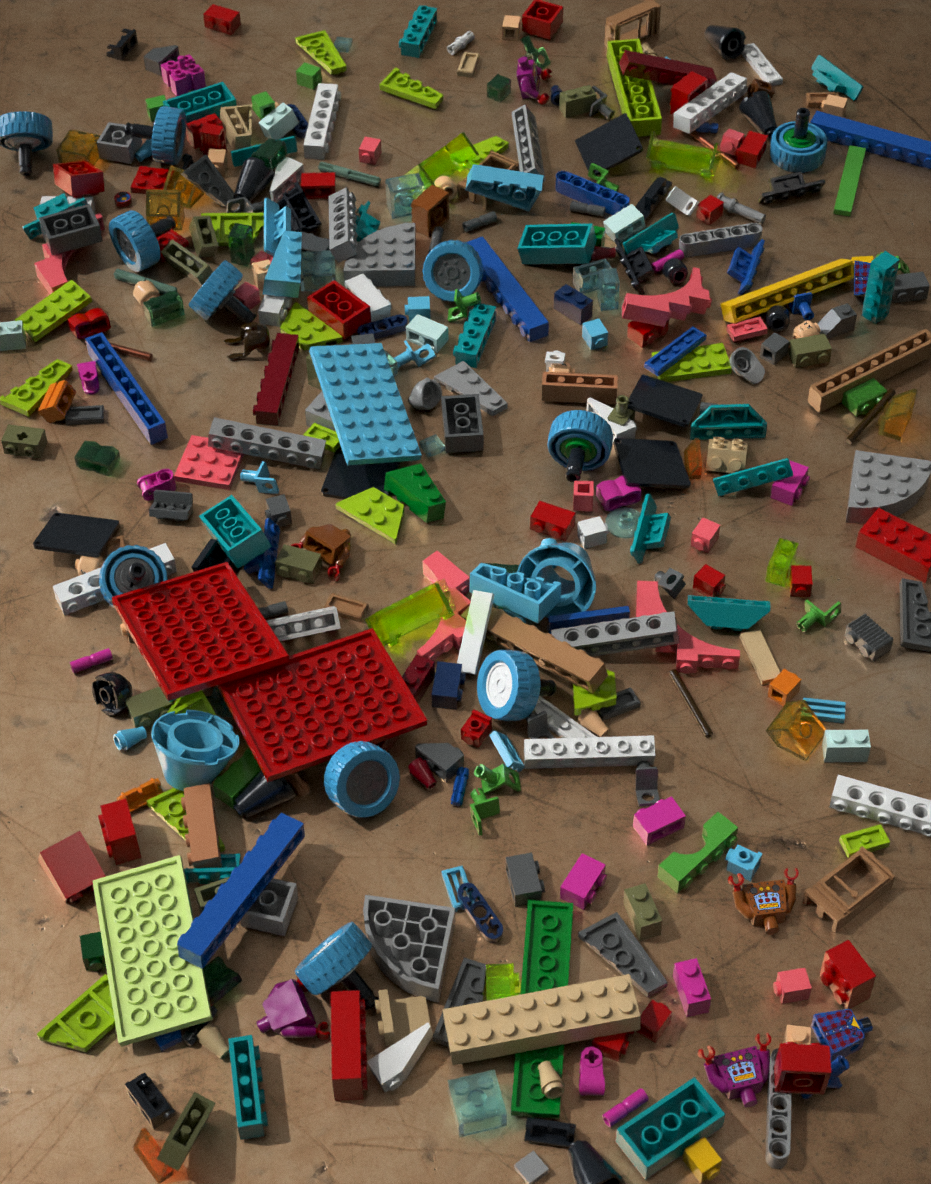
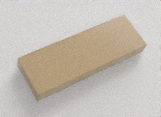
[740,629,780,685]

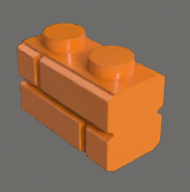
[38,380,76,423]

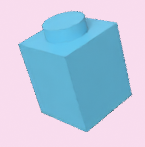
[405,296,430,323]
[582,318,608,350]

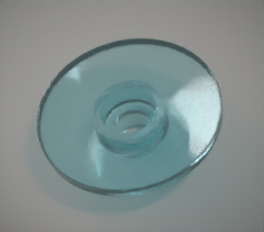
[606,507,641,538]

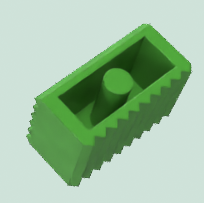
[842,378,887,417]

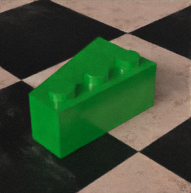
[384,463,446,523]

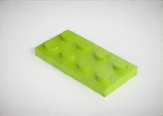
[14,280,93,342]
[651,343,732,382]

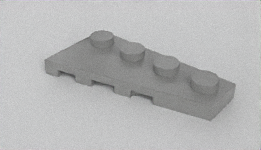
[434,361,507,416]

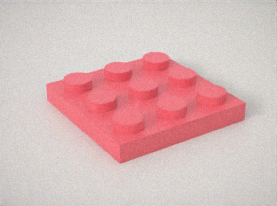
[174,435,244,490]

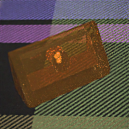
[683,438,702,479]
[133,1128,174,1184]

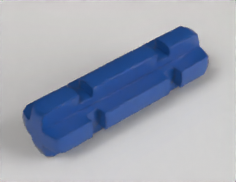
[695,122,718,133]
[451,767,469,807]

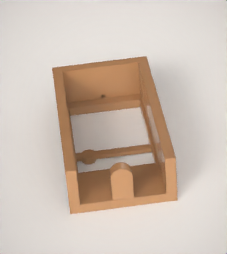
[604,0,661,47]
[457,151,519,209]
[802,846,895,933]

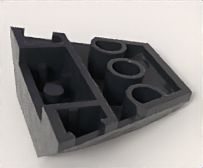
[262,182,322,233]

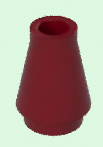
[590,246,616,263]
[408,757,438,790]

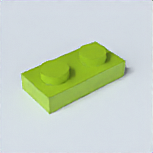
[303,423,341,453]
[839,824,890,858]

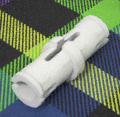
[447,31,475,55]

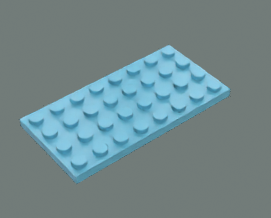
[309,343,422,465]

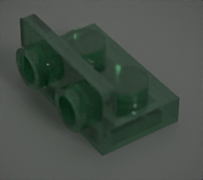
[203,956,242,1007]

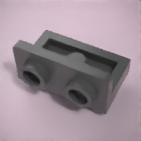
[149,490,193,521]

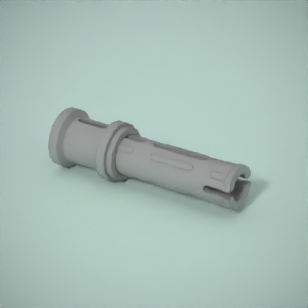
[717,192,766,225]

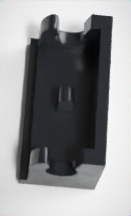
[107,29,138,61]
[125,1073,176,1130]

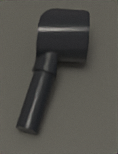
[180,153,194,174]

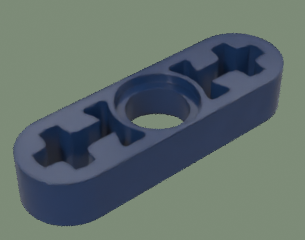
[287,104,308,139]
[357,314,408,340]
[457,883,503,943]

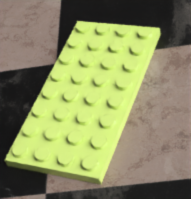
[92,855,213,1047]

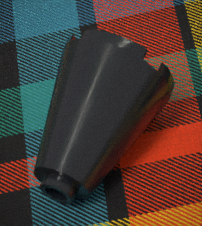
[704,25,746,60]
[739,91,777,138]
[234,157,274,204]
[233,770,296,818]
[567,1140,626,1184]

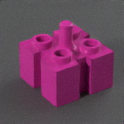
[161,54,206,97]

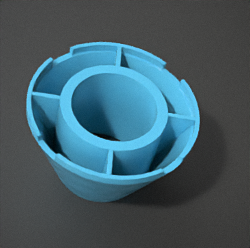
[517,542,596,618]
[151,710,239,791]

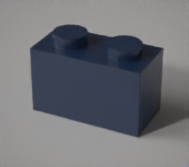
[554,284,593,325]
[431,661,466,710]

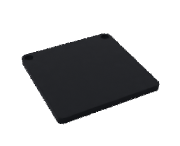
[575,113,643,176]
[628,375,703,427]
[613,438,691,489]
[321,446,401,500]
[33,513,119,557]

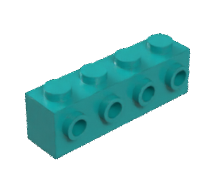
[399,5,437,58]
[861,251,900,324]
[453,303,496,368]
[228,1035,268,1140]

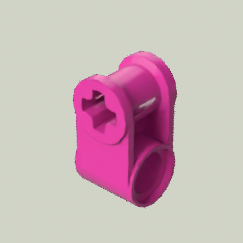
[77,361,100,395]
[137,469,177,501]
[579,1047,605,1096]

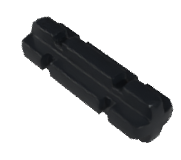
[181,1004,218,1046]

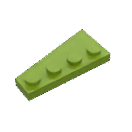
[379,67,444,109]
[0,359,73,417]

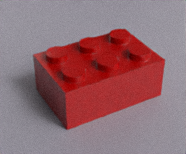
[53,160,105,198]
[307,280,371,339]

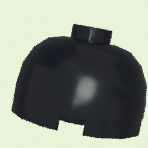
[92,672,132,715]

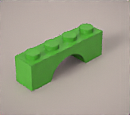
[657,812,738,893]

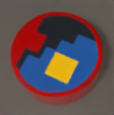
[114,191,132,207]

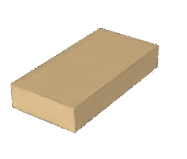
[457,52,480,78]

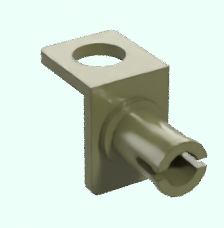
[608,395,635,426]

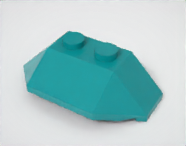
[690,404,767,440]
[687,595,771,631]

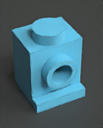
[725,844,763,882]

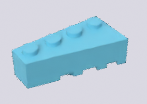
[465,164,544,212]
[262,230,302,298]
[469,563,561,623]

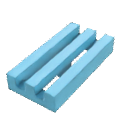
[801,697,846,723]
[489,731,525,772]
[441,865,474,912]

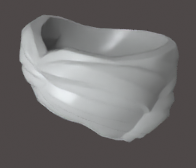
[408,378,442,410]

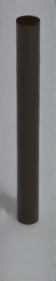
[846,388,896,445]
[669,669,713,738]

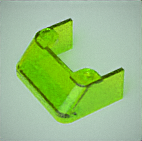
[646,131,722,179]
[398,132,479,196]
[364,578,456,647]

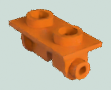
[117,778,163,812]

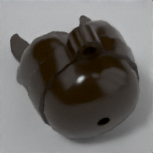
[224,322,270,360]

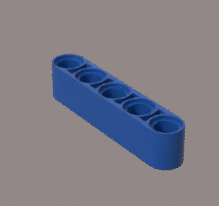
[556,171,630,215]

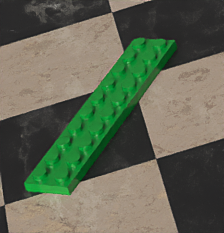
[511,900,573,1119]

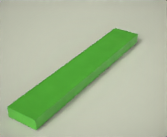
[833,145,866,217]

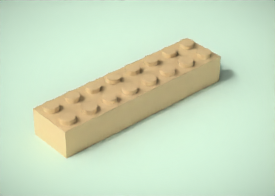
[442,974,640,1065]

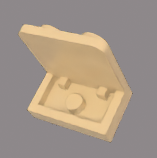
[706,437,747,473]
[375,989,430,1046]

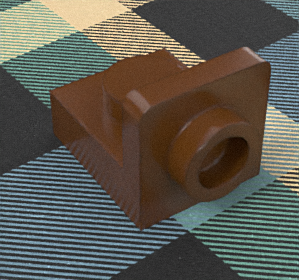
[747,78,775,98]

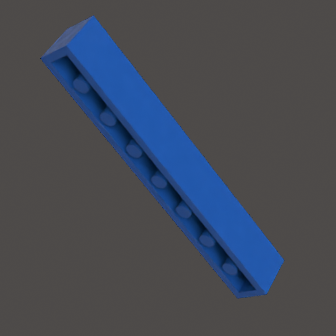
[810,111,931,169]
[466,236,549,342]
[85,332,168,445]
[177,813,305,969]

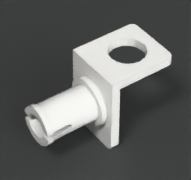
[666,186,699,216]
[545,350,565,372]

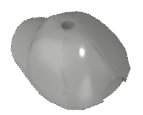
[729,347,765,384]

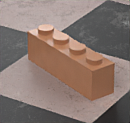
[542,372,618,404]
[181,783,222,868]

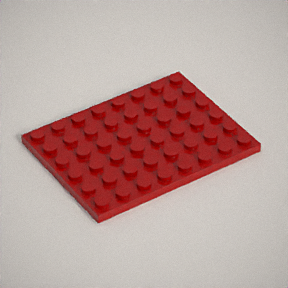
[112,562,289,701]
[217,628,428,782]

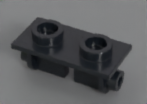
[524,1117,576,1148]

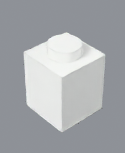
[577,516,609,549]

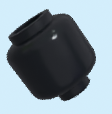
[662,258,688,284]
[766,305,790,332]

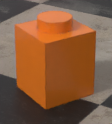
[768,669,802,707]

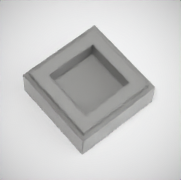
[514,1150,549,1184]

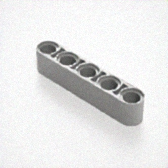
[679,223,762,257]
[765,1048,792,1169]

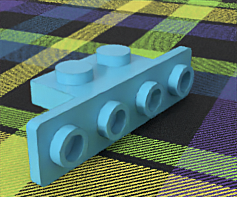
[264,197,291,257]

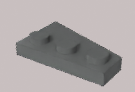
[181,155,234,207]

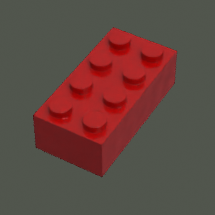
[855,507,931,583]
[331,990,368,1101]

